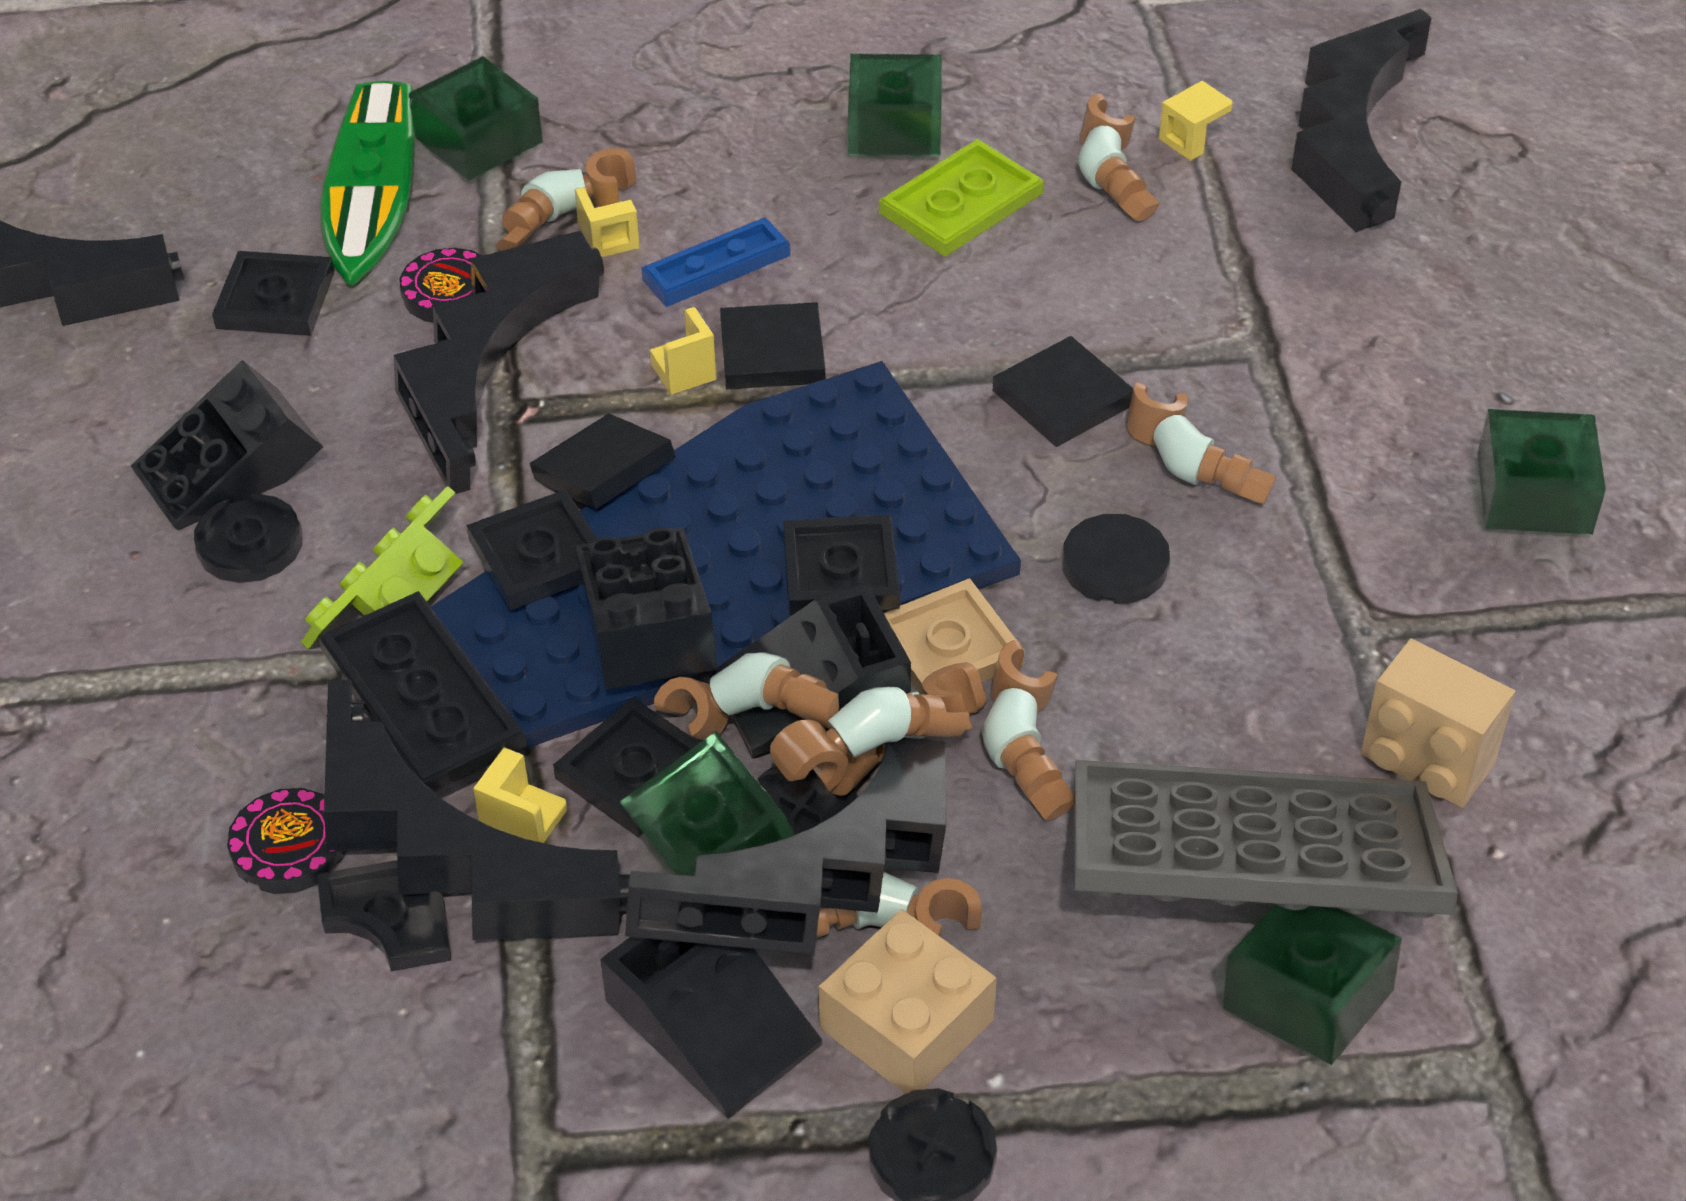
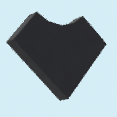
[317,860,452,972]

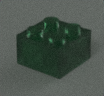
[848,54,942,157]
[408,56,543,181]
[1477,409,1606,535]
[620,731,795,877]
[1223,904,1402,1065]

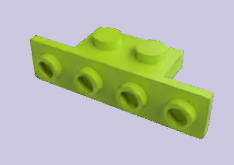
[301,486,464,649]

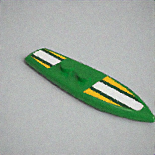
[320,81,414,287]

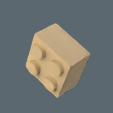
[1360,638,1516,808]
[818,909,997,1094]

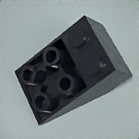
[131,360,323,531]
[575,527,718,689]
[712,584,911,757]
[600,937,822,1119]

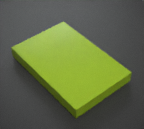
[879,139,1044,257]

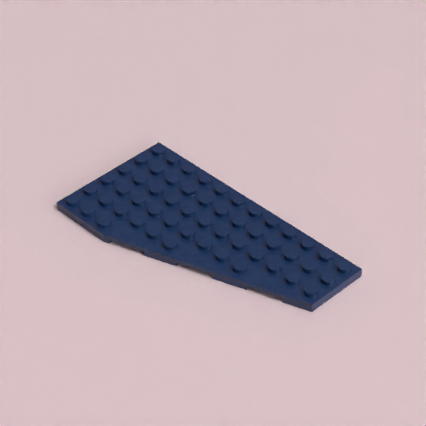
[430,361,1021,752]

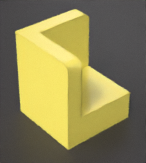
[1159,81,1233,161]
[575,187,640,257]
[650,307,716,395]
[473,747,567,843]

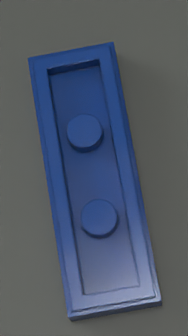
[641,217,791,307]

